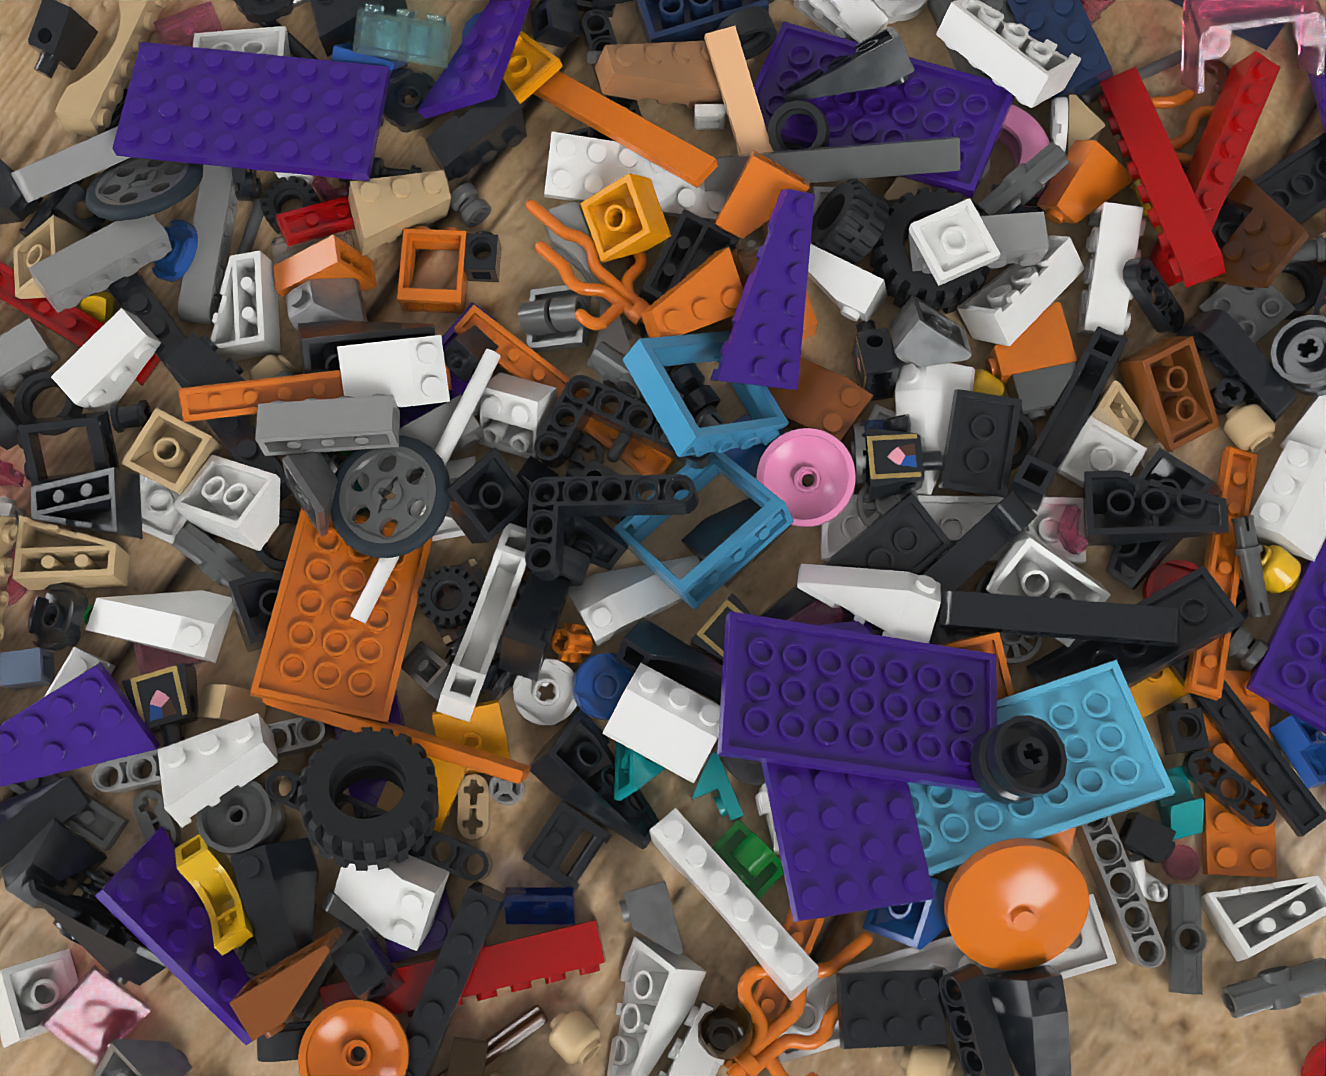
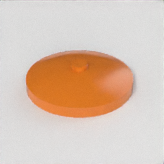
[944,838,1089,971]

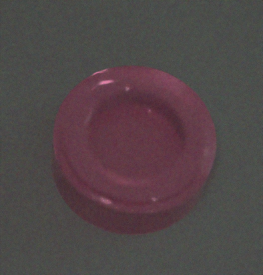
[1162,845,1200,880]

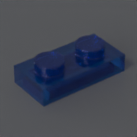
[504,887,576,925]

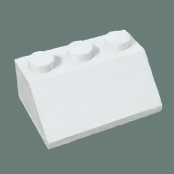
[193,26,291,57]
[1250,440,1326,562]
[173,455,280,551]
[986,529,1111,647]
[602,663,720,783]

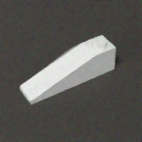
[86,590,234,663]

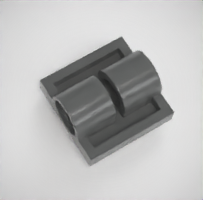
[518,282,591,353]
[1198,284,1296,344]

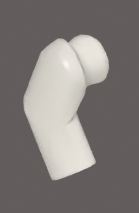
[1128,855,1168,902]

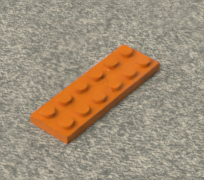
[1197,670,1277,878]

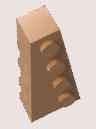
[595,41,724,110]

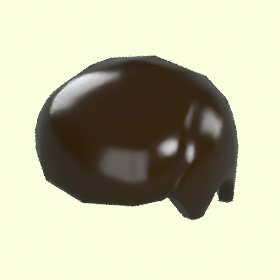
[698,1002,753,1060]

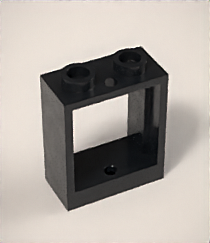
[17,411,120,486]

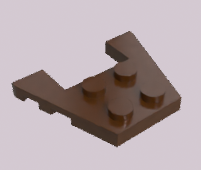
[1200,176,1309,288]

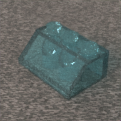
[353,3,452,68]

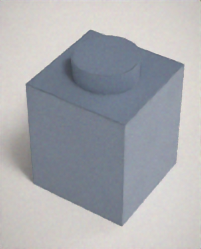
[0,648,55,690]

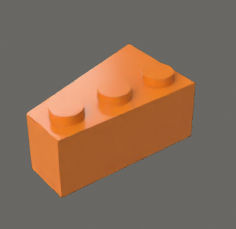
[641,247,743,338]

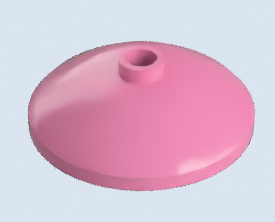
[756,428,856,527]

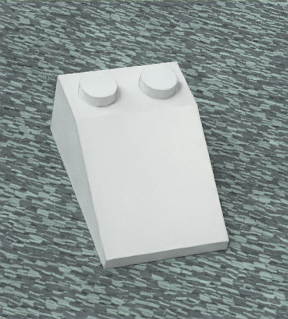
[337,335,450,407]
[334,855,450,951]

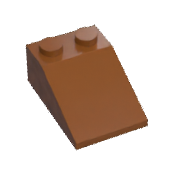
[1117,336,1220,452]
[767,357,873,443]
[229,926,343,1041]

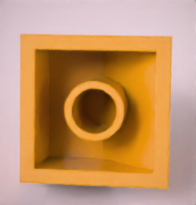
[580,173,671,262]

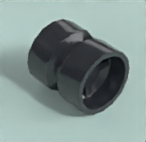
[669,363,721,419]

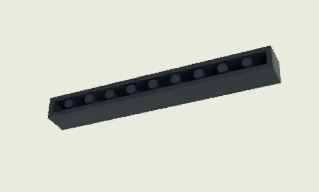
[108,271,292,502]

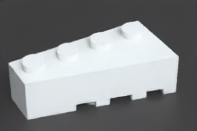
[936,0,1081,108]
[1077,202,1146,336]
[957,235,1085,346]

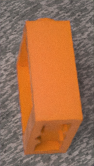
[397,226,468,314]

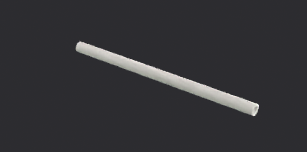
[350,349,501,624]

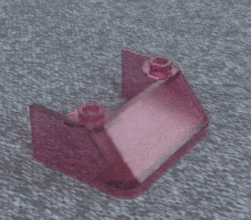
[1181,0,1326,93]

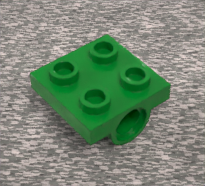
[712,819,784,900]

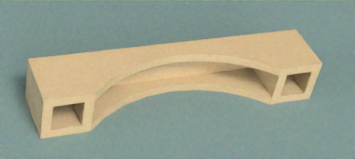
[55,0,168,137]

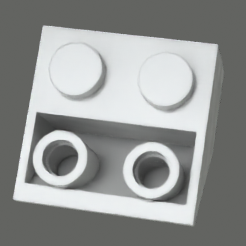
[479,372,557,459]

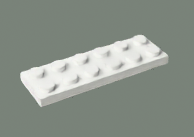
[544,132,731,222]

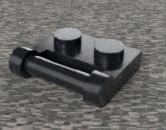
[523,801,612,894]

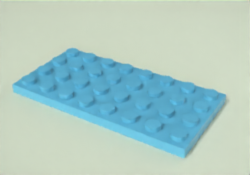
[908,660,1175,876]

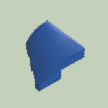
[1270,715,1326,789]

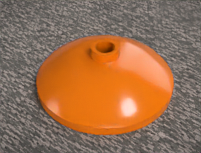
[298,999,409,1076]

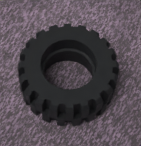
[869,187,992,314]
[298,727,439,871]

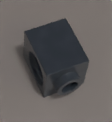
[51,183,106,233]
[464,231,502,282]
[444,325,499,382]
[1157,703,1210,755]
[1118,812,1176,863]

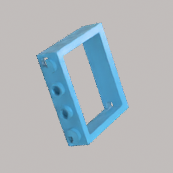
[622,331,789,457]
[614,451,794,610]

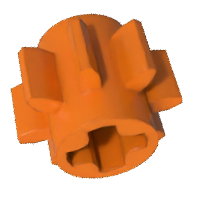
[552,622,593,664]

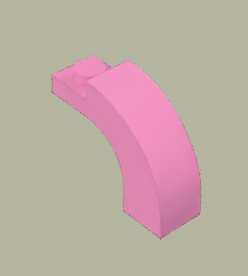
[997,105,1050,197]

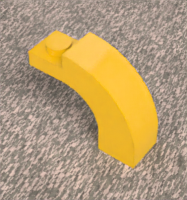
[175,834,254,956]

